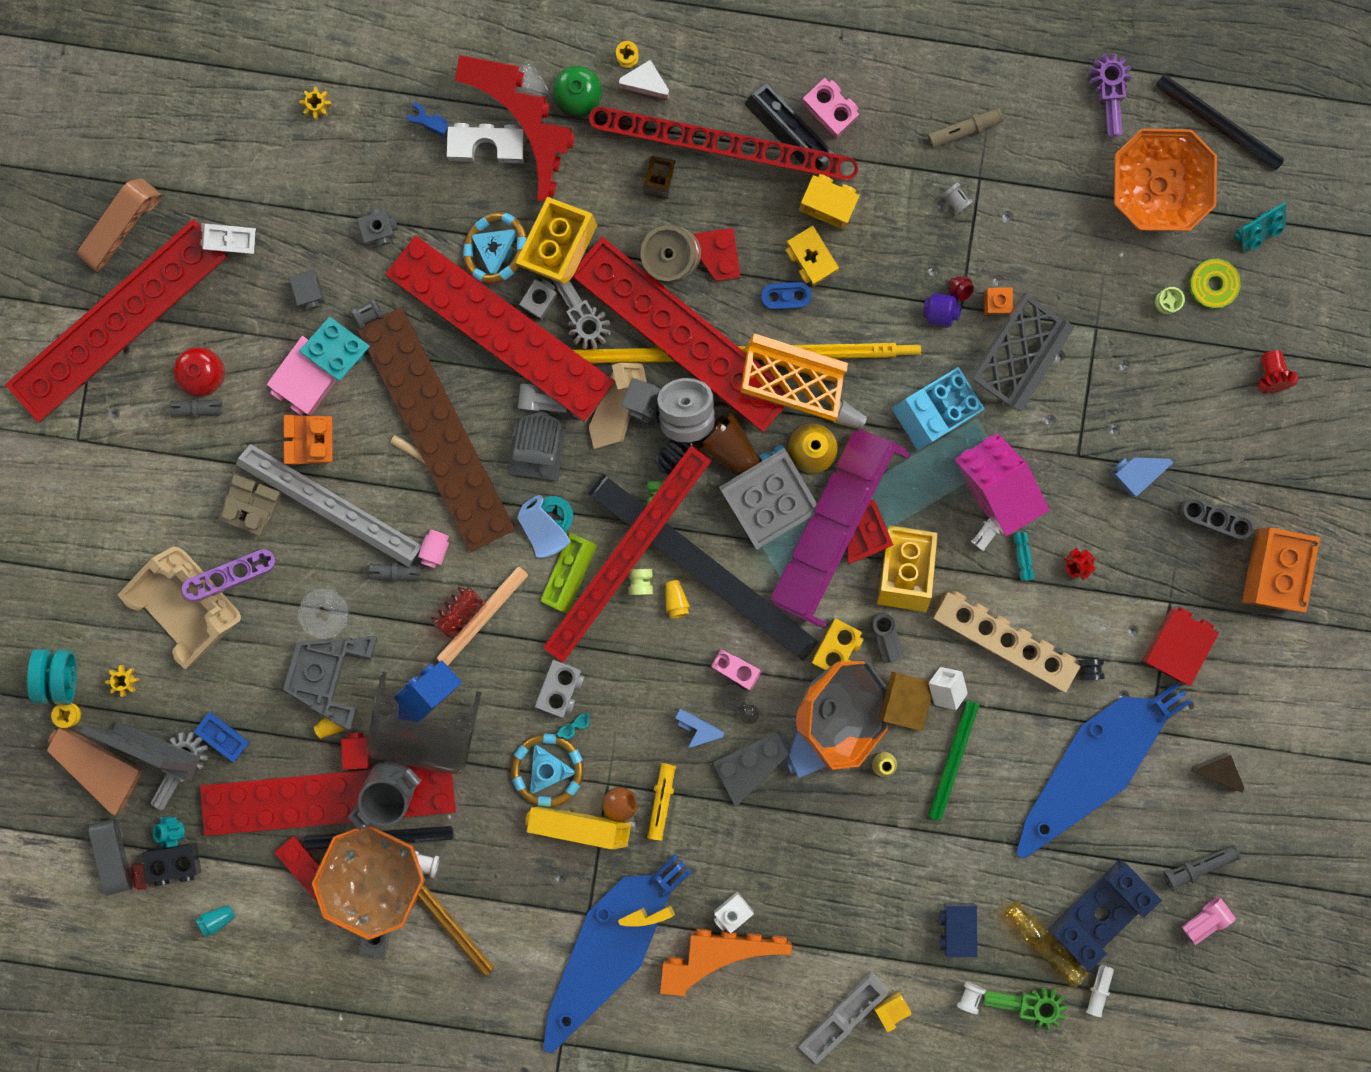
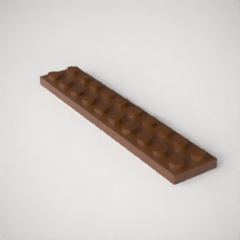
[357,307,516,552]

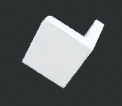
[929,667,967,710]

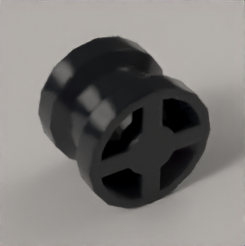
[1078,659,1105,680]

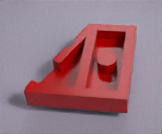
[694,228,741,282]
[847,499,894,564]

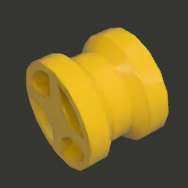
[51,703,81,728]

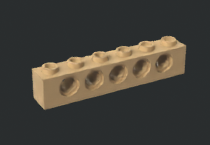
[931,590,1081,693]

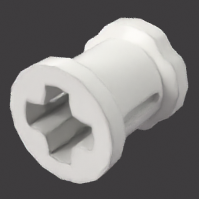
[415,851,440,878]
[957,982,986,1014]

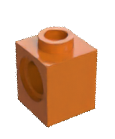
[984,287,1013,316]

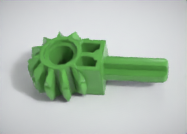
[983,987,1068,1031]

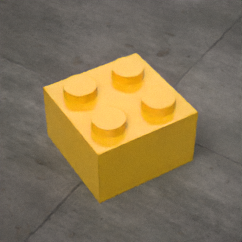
[799,174,860,230]

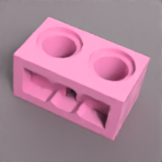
[802,78,859,139]

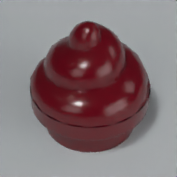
[949,276,974,301]

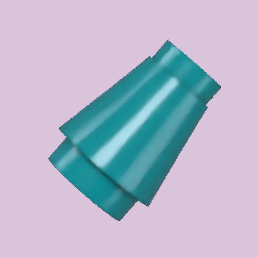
[196,904,236,937]

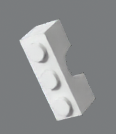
[447,123,525,163]

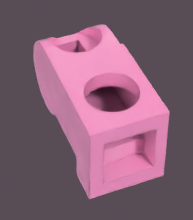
[711,649,762,691]

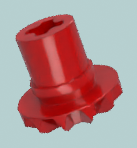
[1257,350,1299,394]

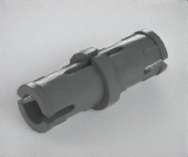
[169,398,223,418]
[369,562,421,582]

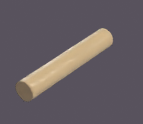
[390,435,425,463]

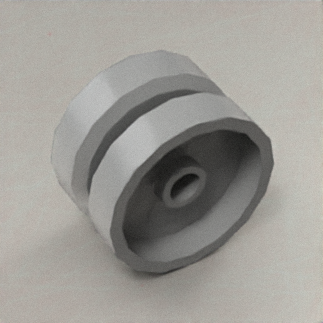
[657,378,715,442]

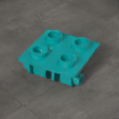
[1233,202,1286,254]
[299,317,370,382]

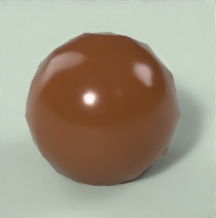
[602,787,637,822]

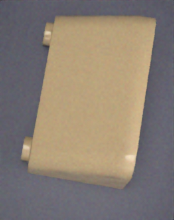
[118,547,241,669]

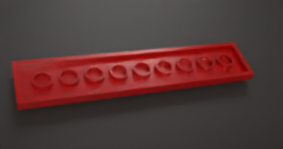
[5,219,228,423]
[385,235,615,422]
[572,237,786,433]
[200,762,456,836]

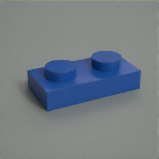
[194,712,250,763]

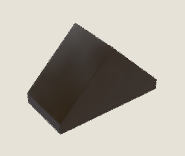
[643,156,676,199]
[1191,753,1244,793]

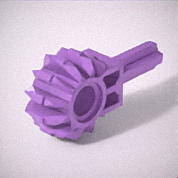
[1089,53,1132,138]

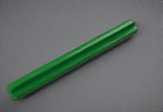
[928,700,979,821]

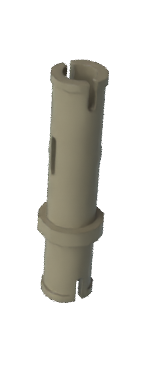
[928,108,1004,148]

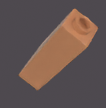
[47,728,144,816]

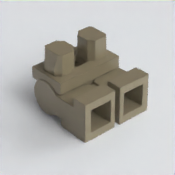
[218,474,284,536]

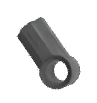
[871,612,904,664]

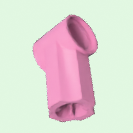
[1181,897,1236,945]

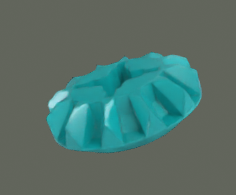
[541,496,573,532]

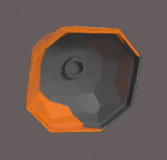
[796,660,889,770]

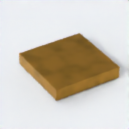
[878,671,932,731]

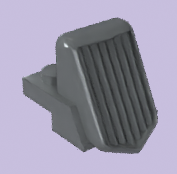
[509,411,566,481]

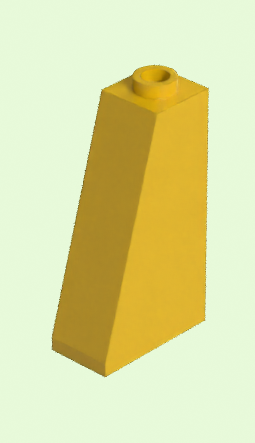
[526,806,632,849]

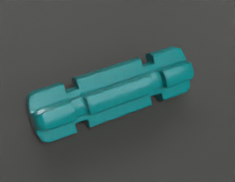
[1013,532,1035,581]

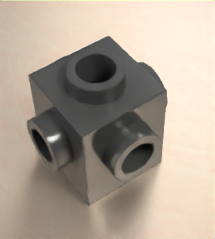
[357,208,398,247]

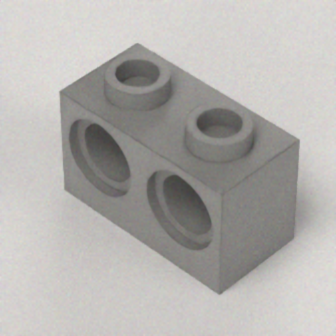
[535,659,584,718]

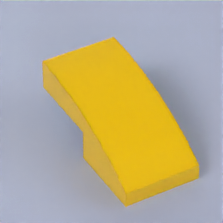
[618,905,675,926]

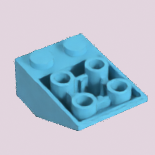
[891,367,985,451]

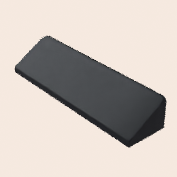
[745,83,835,175]

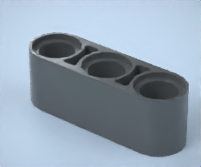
[1178,499,1253,540]
[89,819,133,896]

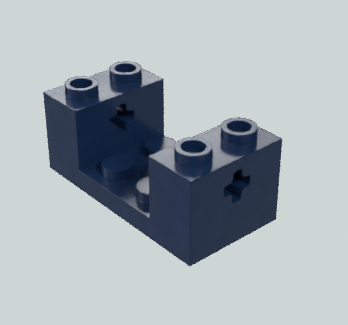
[1048,859,1162,971]

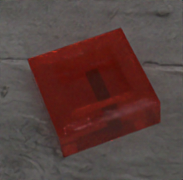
[131,862,147,890]

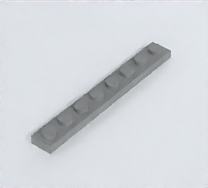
[236,444,422,567]

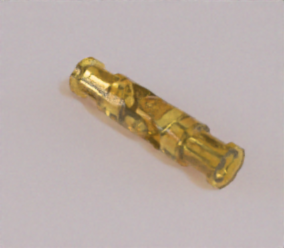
[1002,899,1088,989]

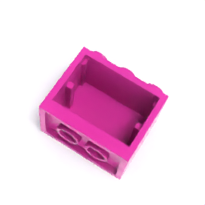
[954,433,1050,536]

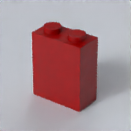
[1141,607,1219,686]

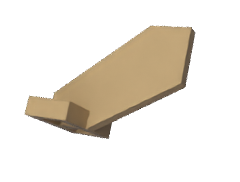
[589,363,647,449]

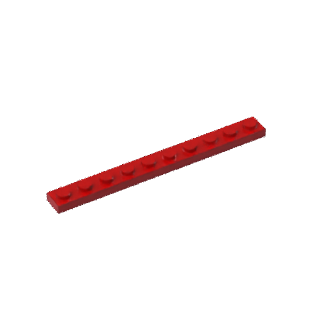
[543,445,712,662]

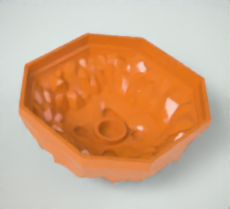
[1114,129,1217,232]

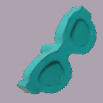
[557,712,590,739]

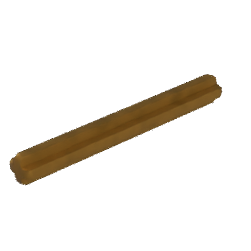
[417,884,494,976]

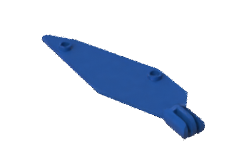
[1017,682,1192,858]
[544,854,692,1053]

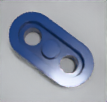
[761,282,812,310]

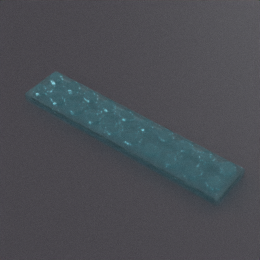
[762,418,989,578]

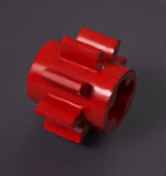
[1064,548,1096,580]

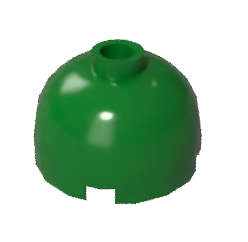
[553,65,602,117]

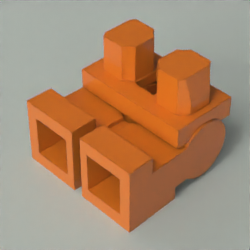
[284,415,333,465]

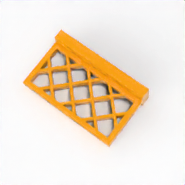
[740,334,848,421]

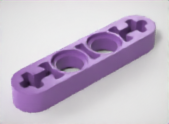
[181,549,275,603]

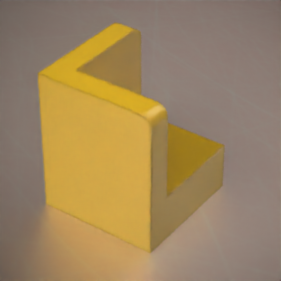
[874,992,911,1032]

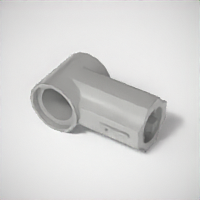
[517,384,567,413]

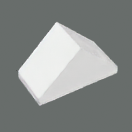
[619,60,669,100]

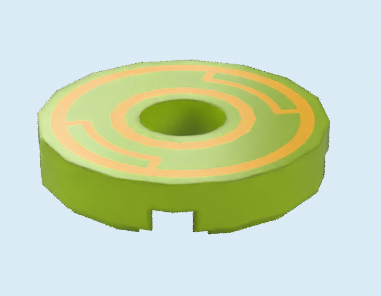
[1189,259,1241,309]

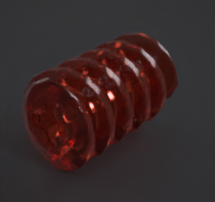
[430,585,486,639]

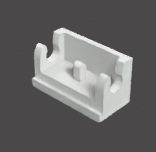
[200,223,256,254]

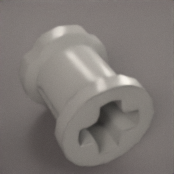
[941,182,974,215]

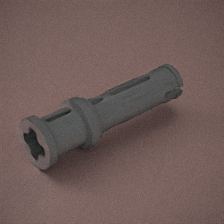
[1163,845,1241,892]

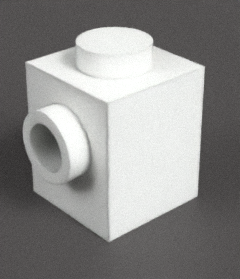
[714,892,754,933]

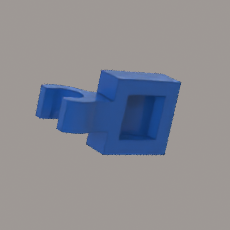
[407,103,449,139]

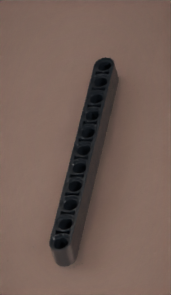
[588,474,819,662]

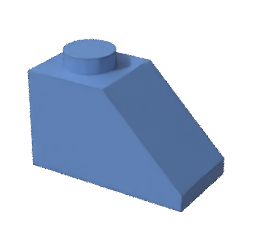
[1112,457,1173,498]
[786,731,826,778]

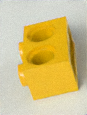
[811,618,863,670]

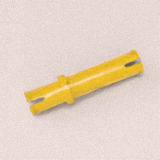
[647,763,676,841]

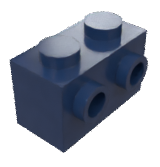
[939,903,977,957]

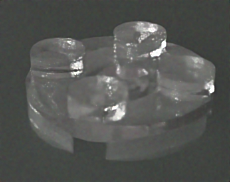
[298,589,350,639]

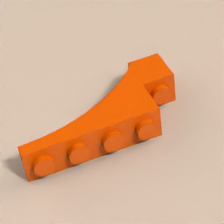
[660,929,792,996]

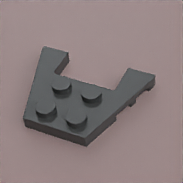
[283,636,377,732]

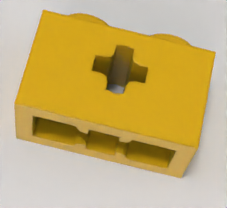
[785,226,839,287]

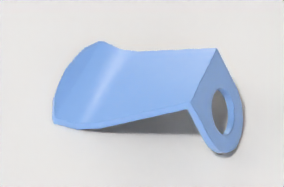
[518,495,570,558]

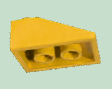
[877,525,938,612]

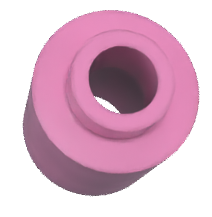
[418,529,449,568]

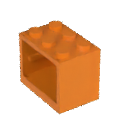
[1242,527,1320,613]

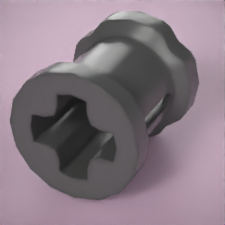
[351,298,384,329]

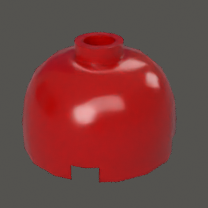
[173,347,225,398]

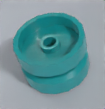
[27,649,77,705]

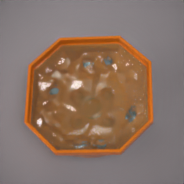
[312,826,425,940]

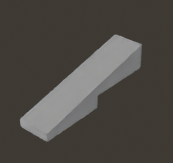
[799,971,889,1065]

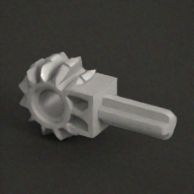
[553,280,611,349]
[151,732,208,810]

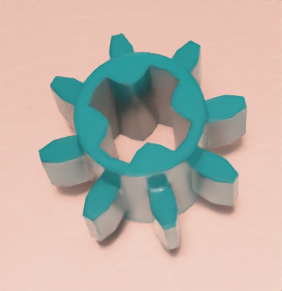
[153,817,185,848]

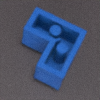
[389,660,462,730]

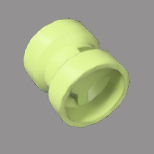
[1155,287,1185,315]
[628,569,653,595]

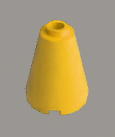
[787,424,838,474]

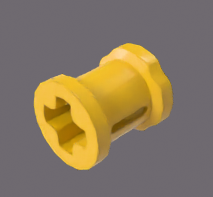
[616,41,639,69]

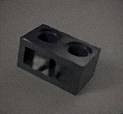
[142,843,201,886]

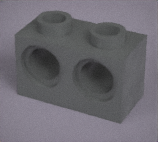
[621,377,661,425]

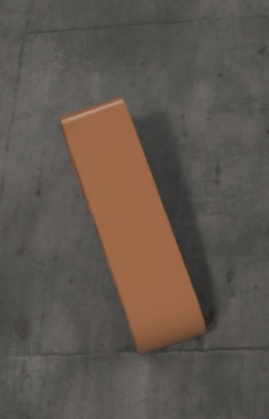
[76,178,162,272]

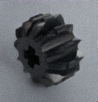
[655,439,696,476]

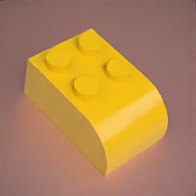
[516,197,597,284]

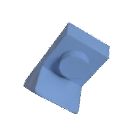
[675,708,724,748]

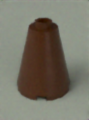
[694,411,761,476]

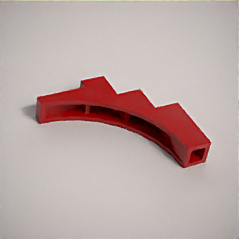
[455,55,575,202]

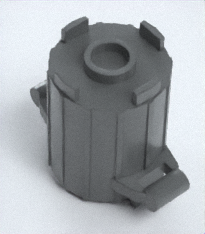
[348,761,421,830]

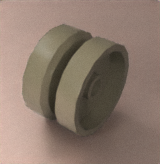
[640,225,701,281]

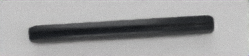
[1156,75,1284,170]
[303,826,454,850]

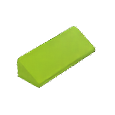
[540,533,597,613]

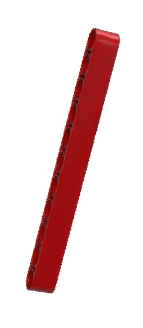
[589,107,859,181]

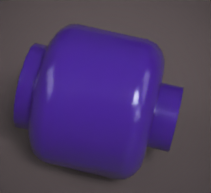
[923,293,961,328]

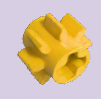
[300,87,332,120]
[105,665,139,697]

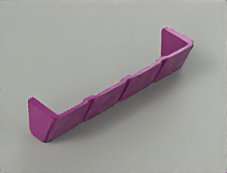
[771,429,910,627]

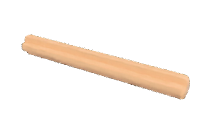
[437,567,528,666]

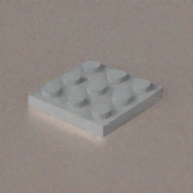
[719,448,817,550]

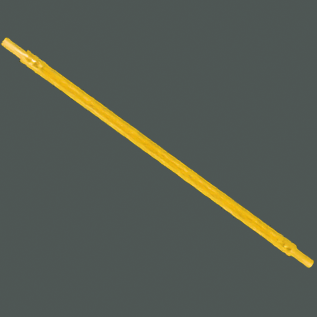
[573,343,921,364]

